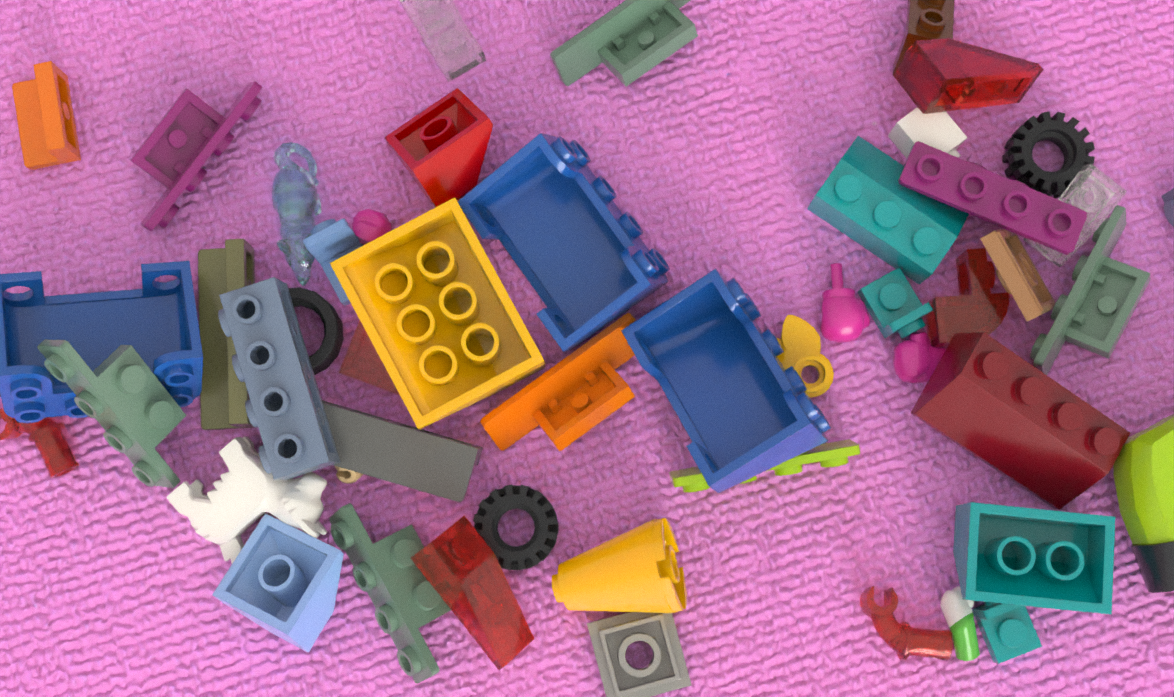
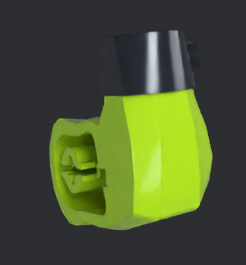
[1113,414,1174,593]

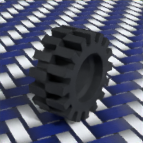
[1002,112,1095,198]
[473,485,558,570]

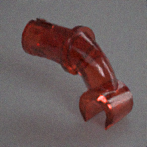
[0,408,80,479]
[860,586,953,661]

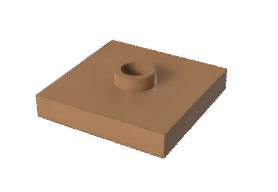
[980,229,1056,322]

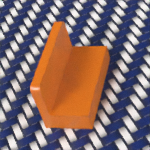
[12,61,81,170]

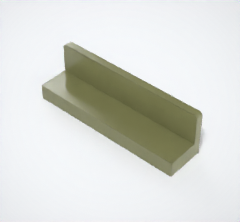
[198,239,258,430]

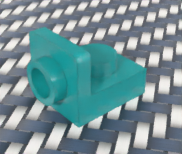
[857,267,933,339]
[972,602,1042,664]

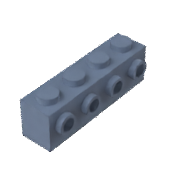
[218,277,340,480]

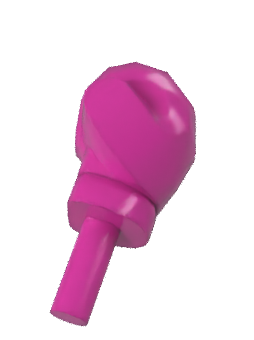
[352,209,392,245]
[820,263,870,342]
[893,332,946,383]

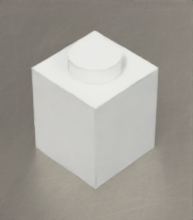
[888,96,967,159]

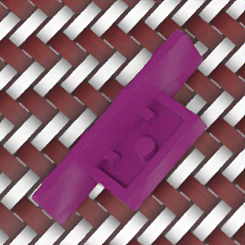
[130,81,263,232]
[898,141,1087,255]

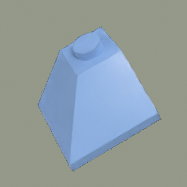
[212,513,344,652]

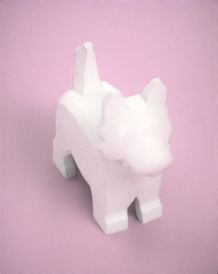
[166,437,327,564]

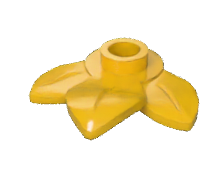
[776,315,834,398]

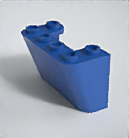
[458,133,670,352]
[0,261,203,423]
[621,269,831,493]

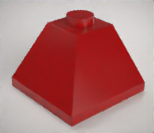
[384,88,493,207]

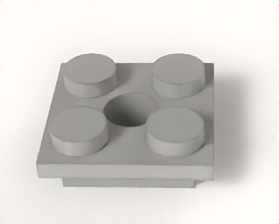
[587,612,692,697]

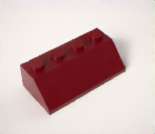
[911,332,1130,510]

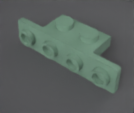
[550,0,698,86]
[1030,205,1150,375]
[37,339,186,488]
[329,503,456,684]

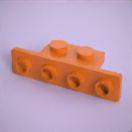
[480,313,636,452]

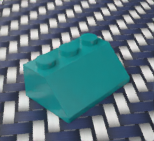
[807,136,969,285]
[953,502,1116,615]

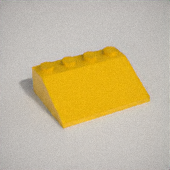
[330,197,545,429]

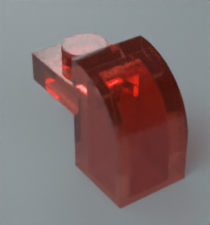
[925,248,1010,349]

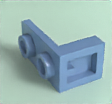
[303,218,363,307]

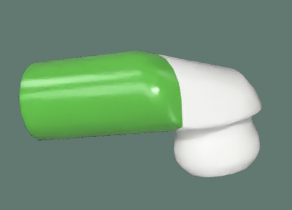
[940,586,980,661]

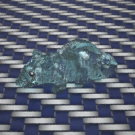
[272,142,321,286]

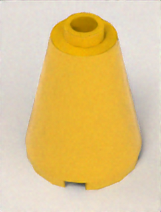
[552,518,687,613]

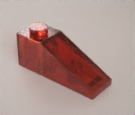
[894,38,1044,114]
[411,516,534,670]

